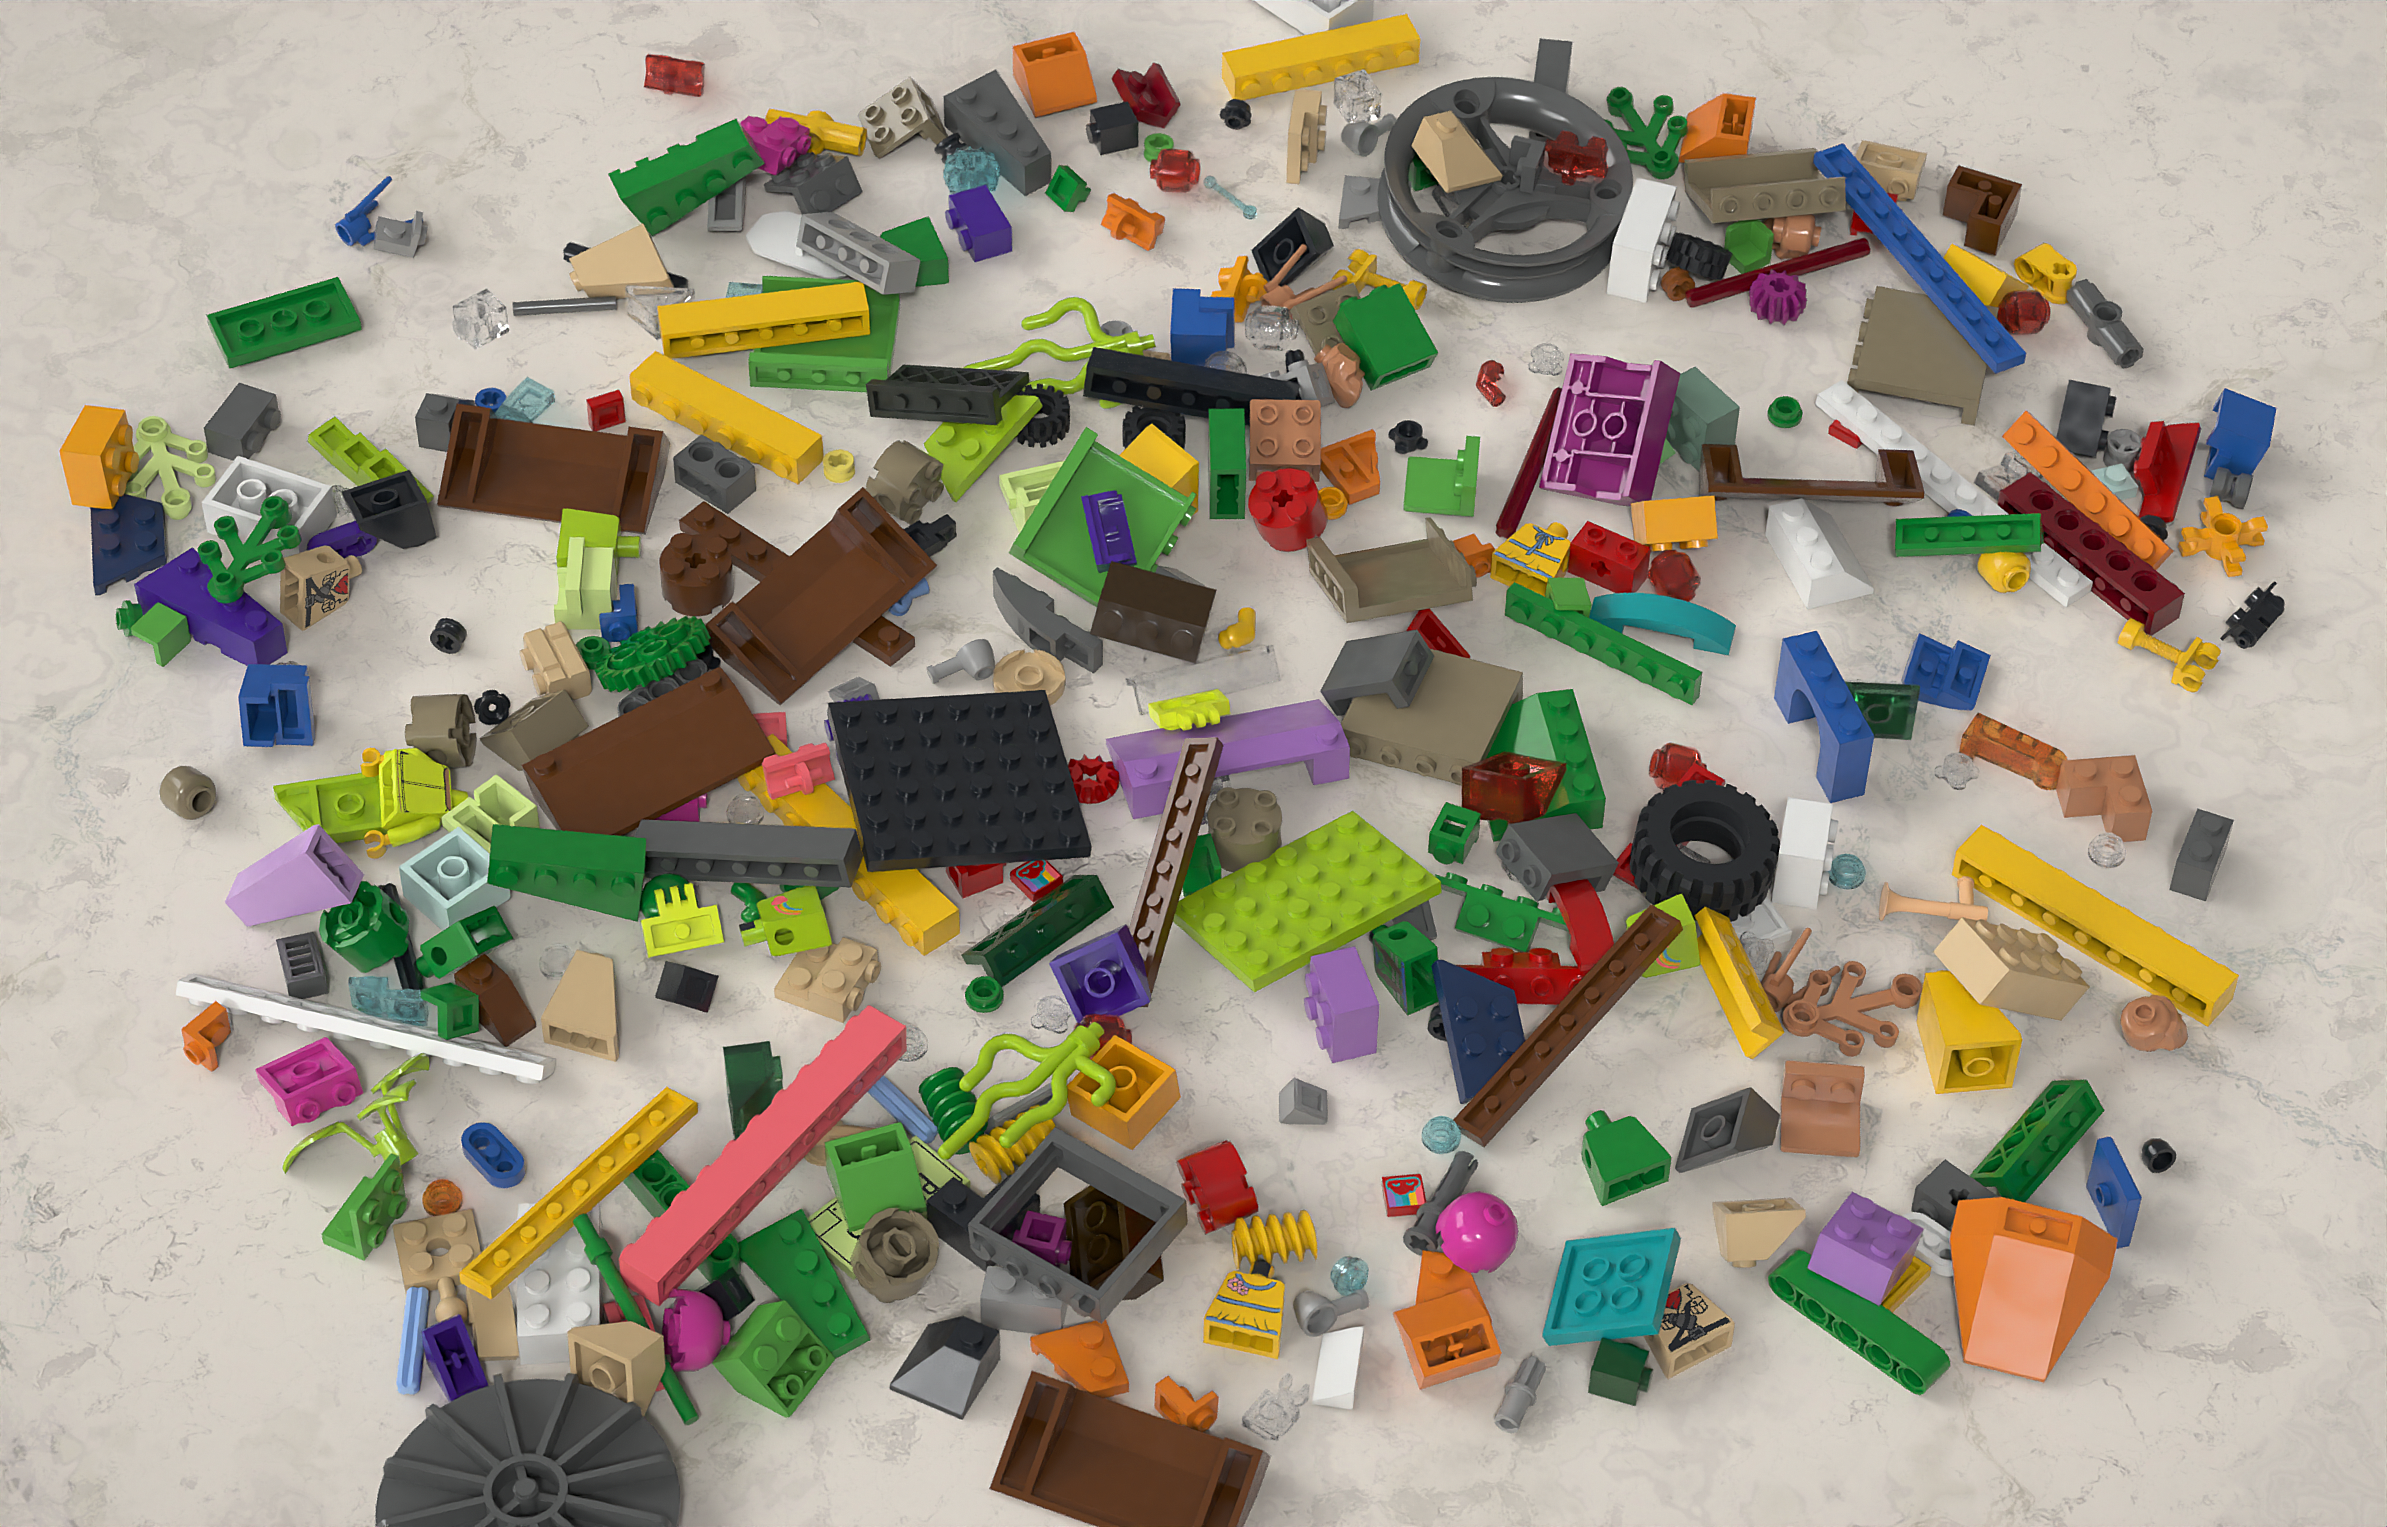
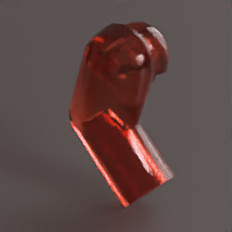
[1476,360,1506,407]

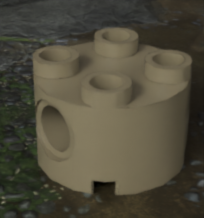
[866,440,944,525]
[405,694,476,769]
[1207,787,1282,872]
[850,1208,939,1303]

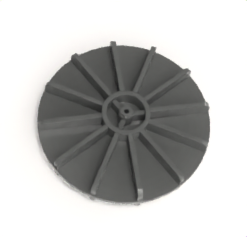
[375,1373,681,1527]

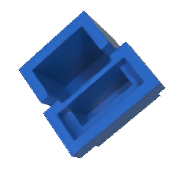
[1170,288,1235,367]
[2204,388,2277,480]
[238,664,315,747]

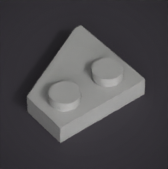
[1338,176,1412,229]

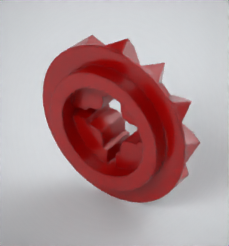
[1068,754,1119,804]

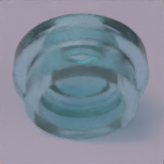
[1828,854,1866,889]
[1421,1116,1461,1154]
[1330,1256,1369,1296]

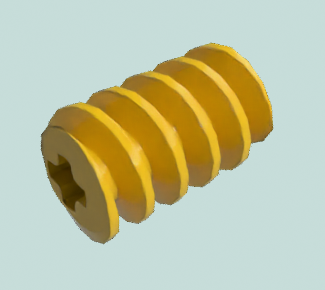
[969,1105,1056,1184]
[1231,1210,1317,1270]

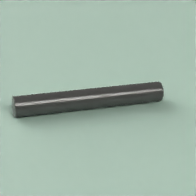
[513,296,617,316]

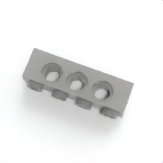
[796,212,920,295]

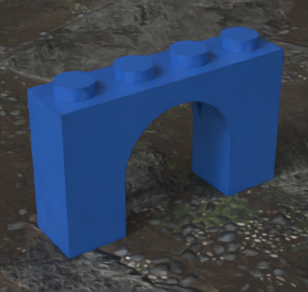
[1774,631,1874,803]

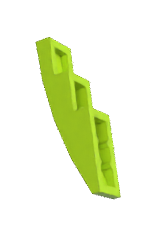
[307,416,434,503]

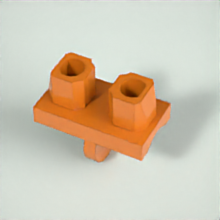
[1101,193,1165,251]

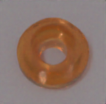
[422,1179,463,1217]

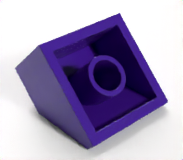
[1049,924,1152,1028]

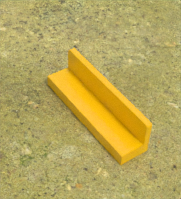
[1695,907,1785,1059]

